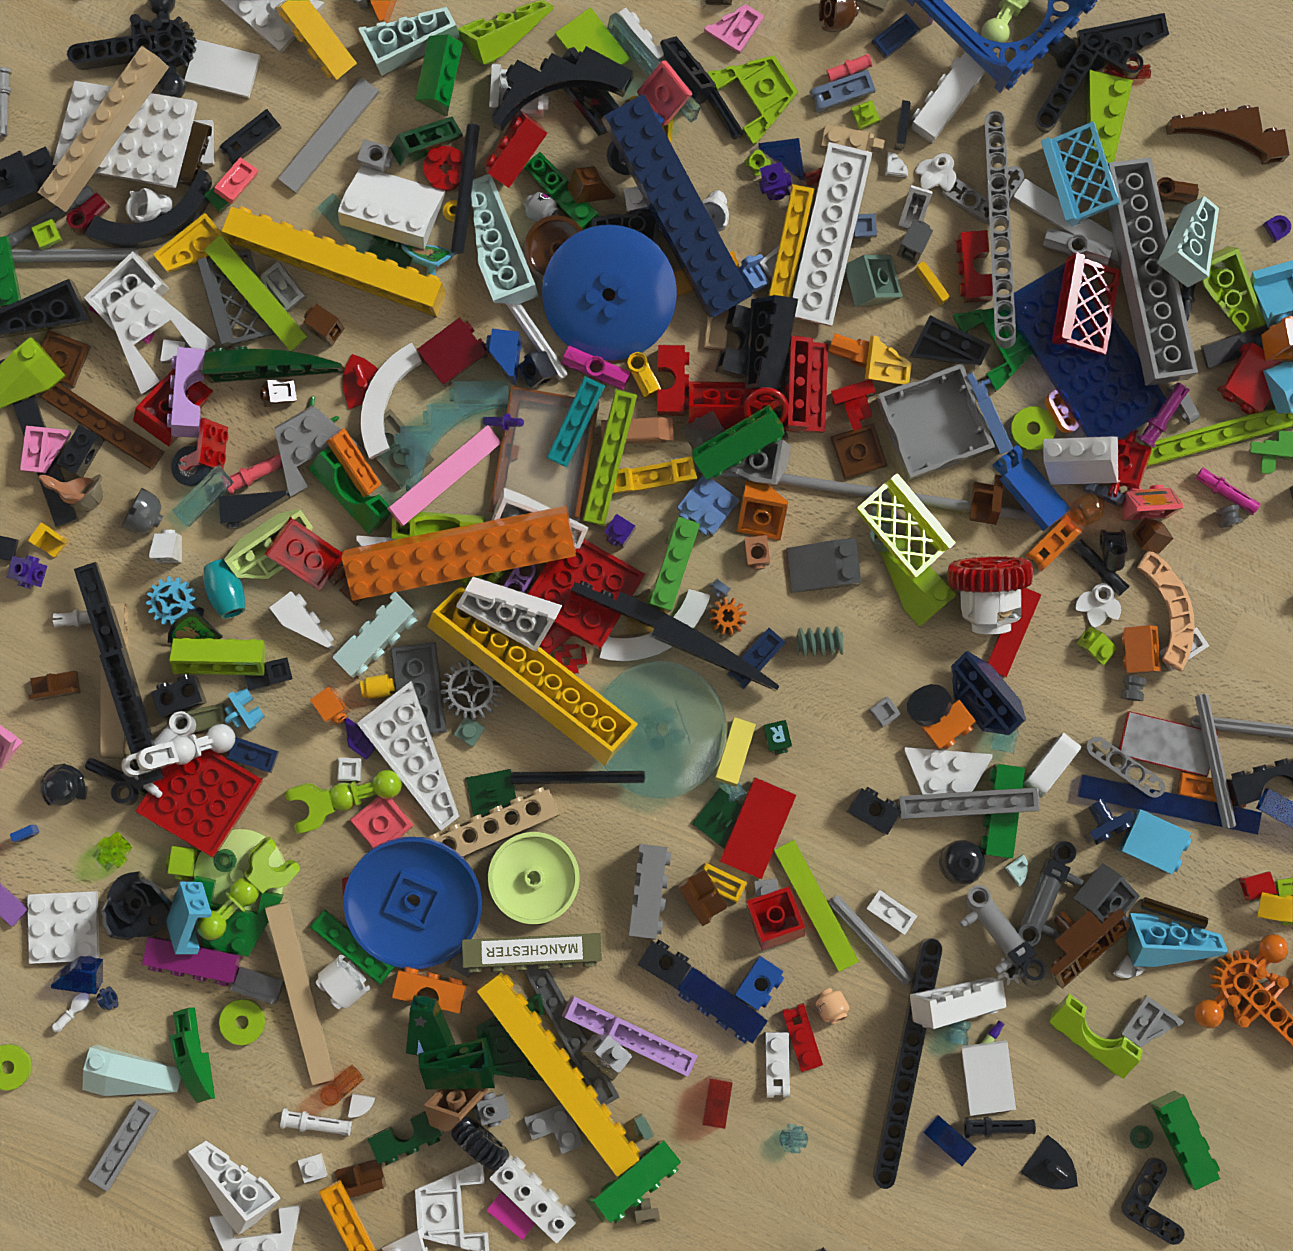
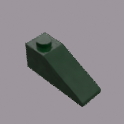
[390,116,463,166]

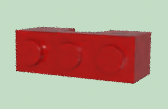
[955,230,993,303]
[657,345,690,416]

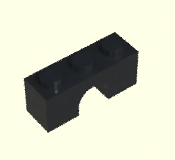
[715,304,751,379]

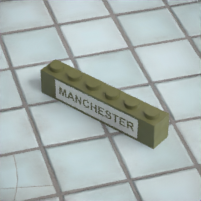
[462,933,602,973]

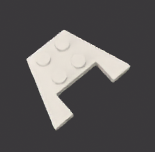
[415,1162,489,1251]
[210,1205,301,1251]

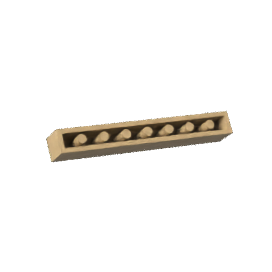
[38,46,169,212]

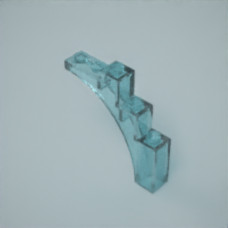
[396,381,508,491]

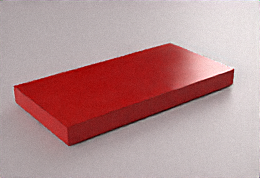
[719,777,796,879]

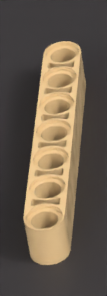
[100,603,128,759]

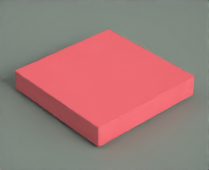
[637,60,693,126]
[350,796,414,848]

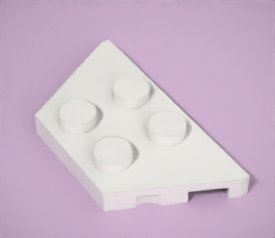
[904,747,993,795]

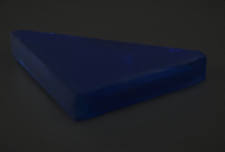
[758,138,805,180]

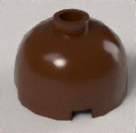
[819,0,859,32]

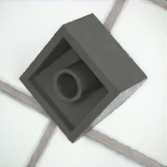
[1074,863,1140,923]

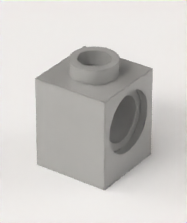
[357,139,393,173]

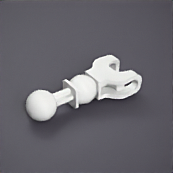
[121,724,235,777]

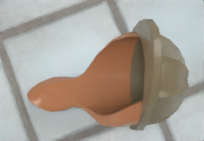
[38,474,103,511]

